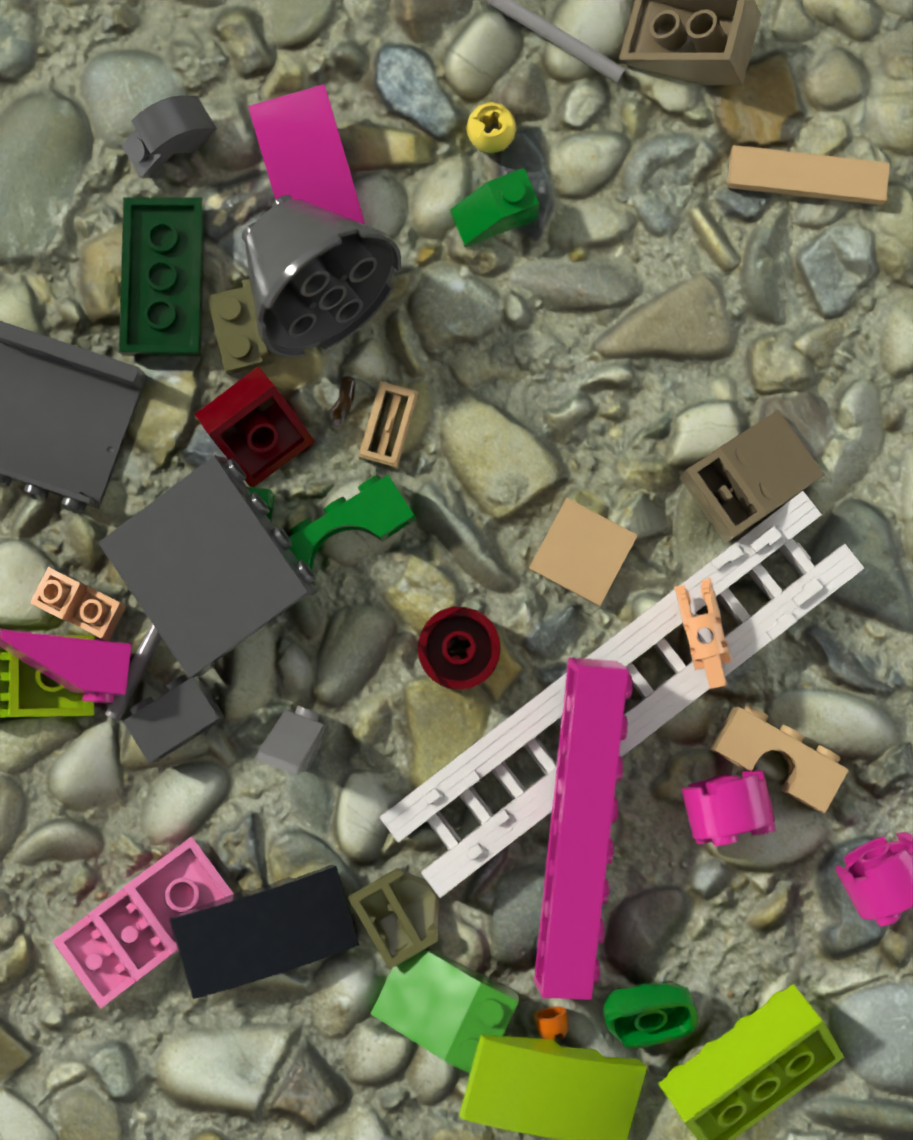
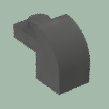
[122,96,217,178]

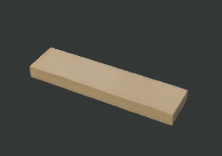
[727,145,890,205]

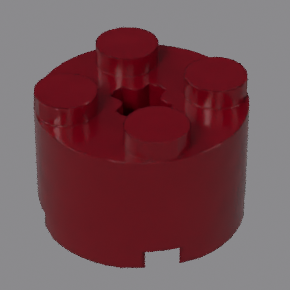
[418,606,500,690]

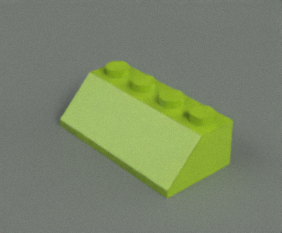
[658,984,845,1140]

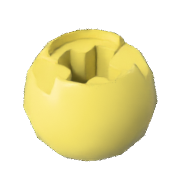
[466,102,517,154]

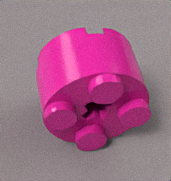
[681,770,776,846]
[835,832,913,926]

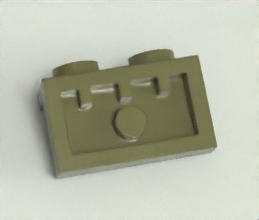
[207,279,273,375]

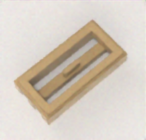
[358,381,419,469]

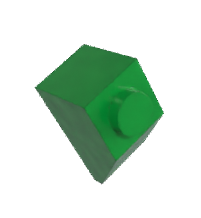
[450,168,539,248]

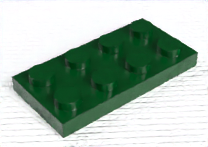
[119,197,205,356]

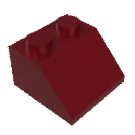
[194,366,315,487]

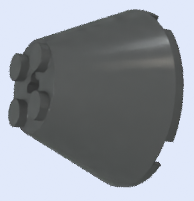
[242,195,401,358]

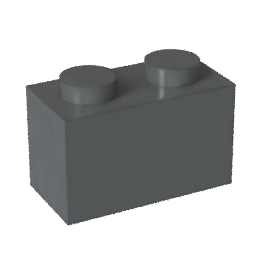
[123,674,225,763]

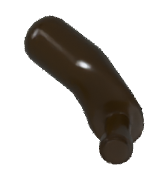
[329,376,356,427]

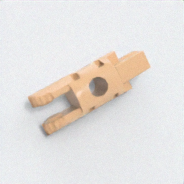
[674,578,732,689]

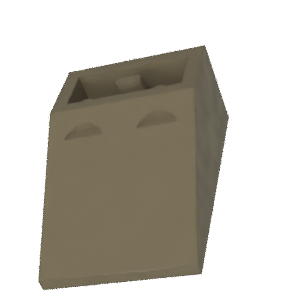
[679,410,825,543]

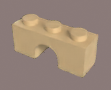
[709,704,849,813]

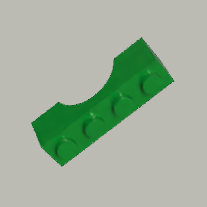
[289,475,416,585]

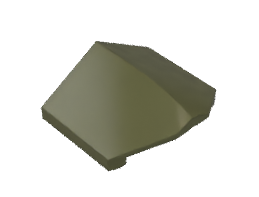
[348,868,439,970]

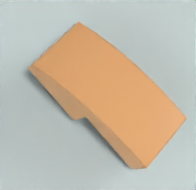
[30,567,127,641]

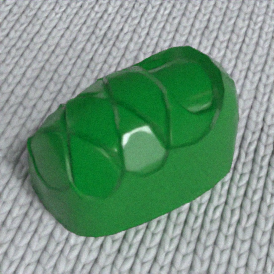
[603,983,697,1048]

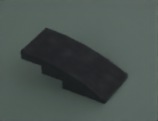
[169,865,359,999]

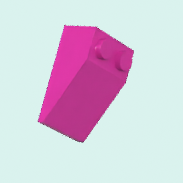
[0,629,131,703]

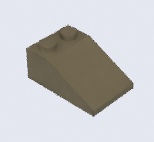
[619,0,761,86]

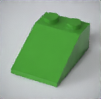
[371,947,519,1073]

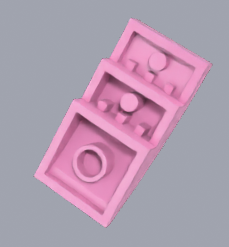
[52,837,234,1009]

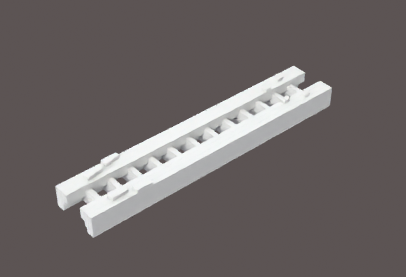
[379,491,864,898]

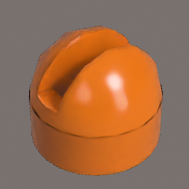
[534,1006,569,1041]

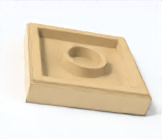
[528,498,638,607]

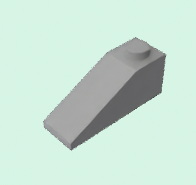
[255,706,327,775]

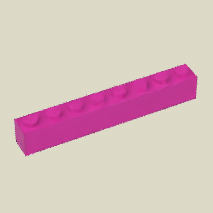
[534,657,632,1000]

